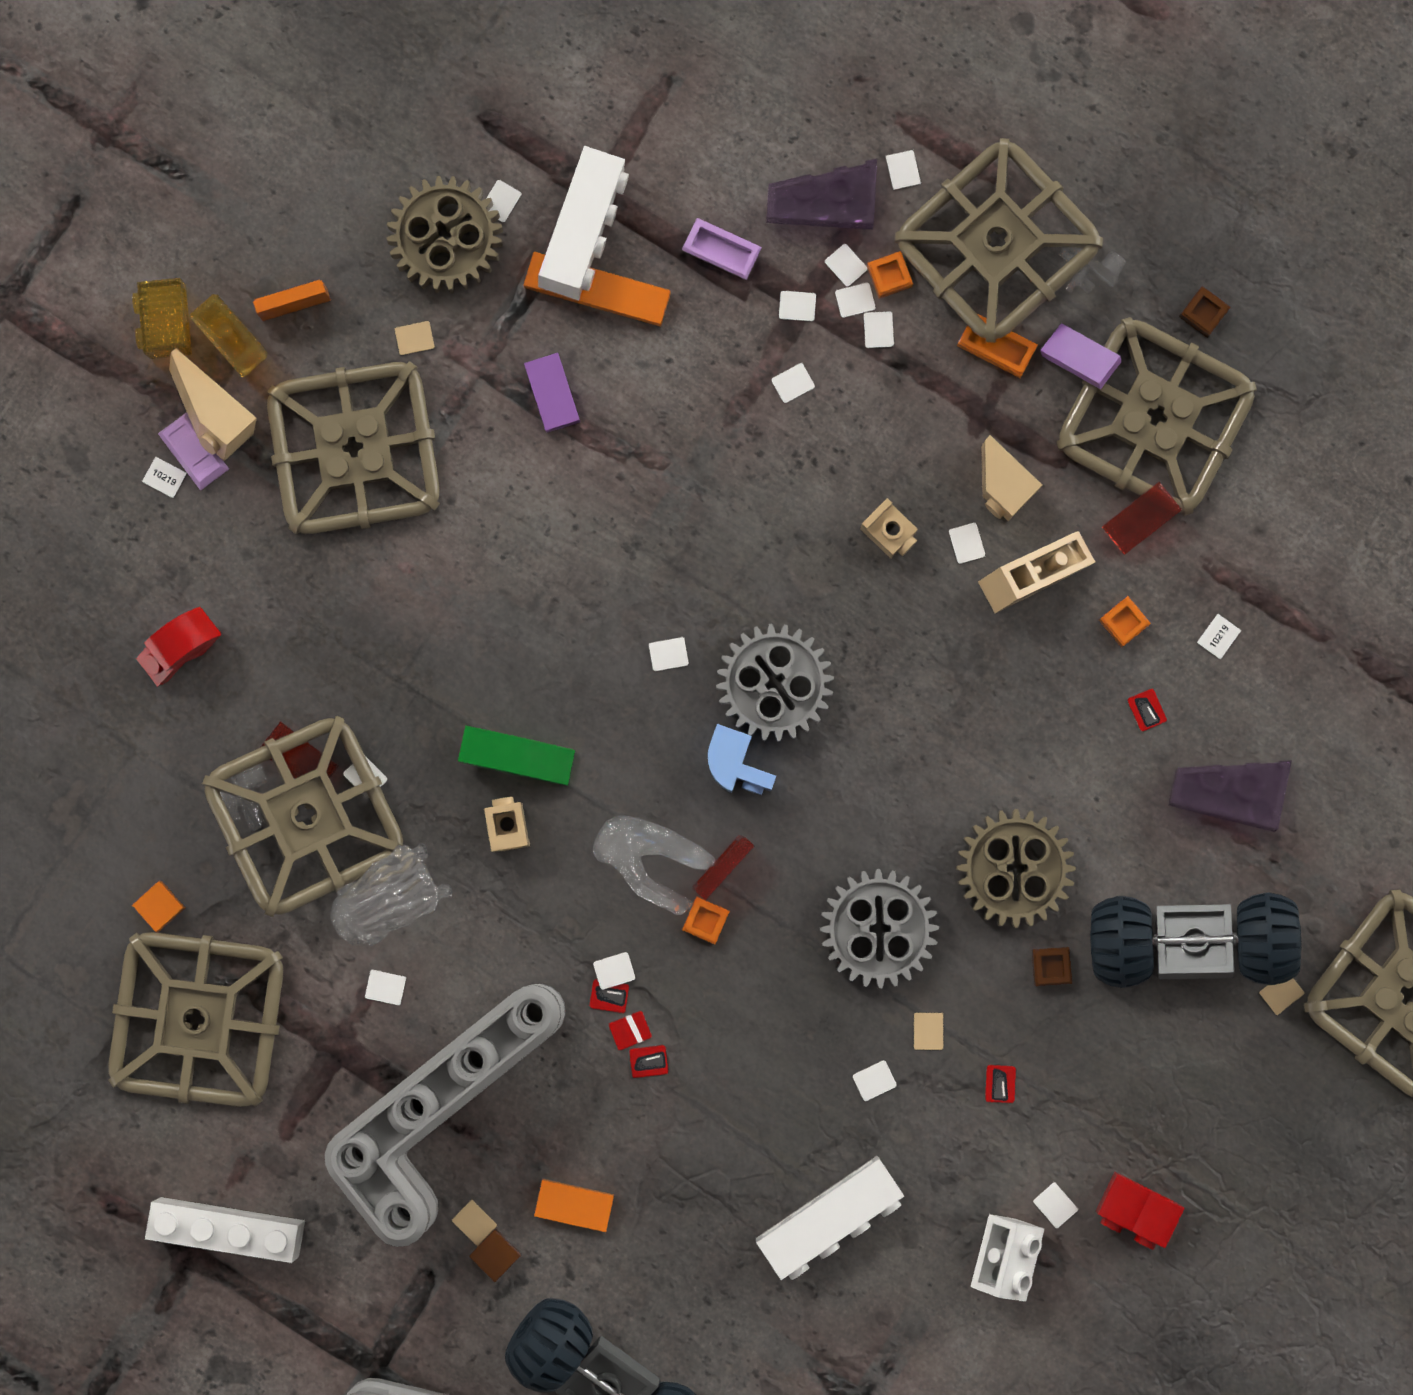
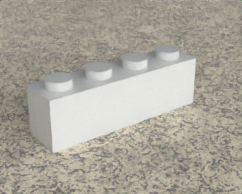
[538,146,629,301]
[756,1156,904,1280]
[145,1197,305,1263]

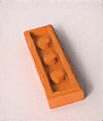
[524,252,671,327]

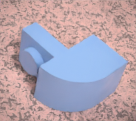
[708,724,776,795]

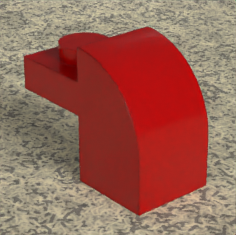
[136,606,222,687]

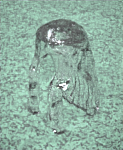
[593,815,715,915]
[330,844,453,946]

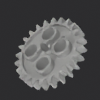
[716,624,834,742]
[819,869,939,988]

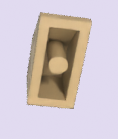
[981,435,1042,521]

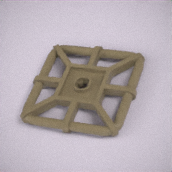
[895,138,1103,342]
[1057,317,1257,516]
[267,362,440,534]
[202,716,406,917]
[1304,889,1413,1097]
[108,932,283,1107]

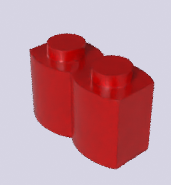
[1096,1172,1185,1250]

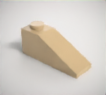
[169,349,256,461]
[978,531,1095,613]

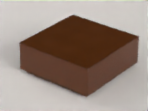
[1179,286,1231,338]
[1031,947,1072,986]
[469,1228,522,1282]

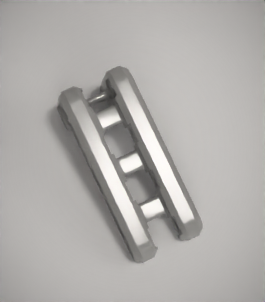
[325,984,566,1247]

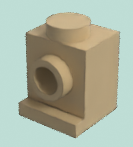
[860,498,918,558]
[484,797,530,853]

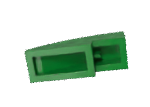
[458,725,576,786]

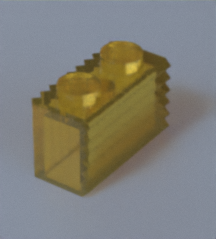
[132,278,192,359]
[189,294,268,377]

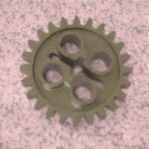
[387,176,504,293]
[955,809,1076,928]

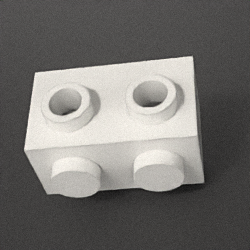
[971,1214,1044,1301]

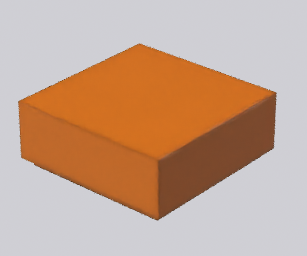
[867,251,913,299]
[1099,596,1151,648]
[132,881,186,932]
[682,896,730,944]

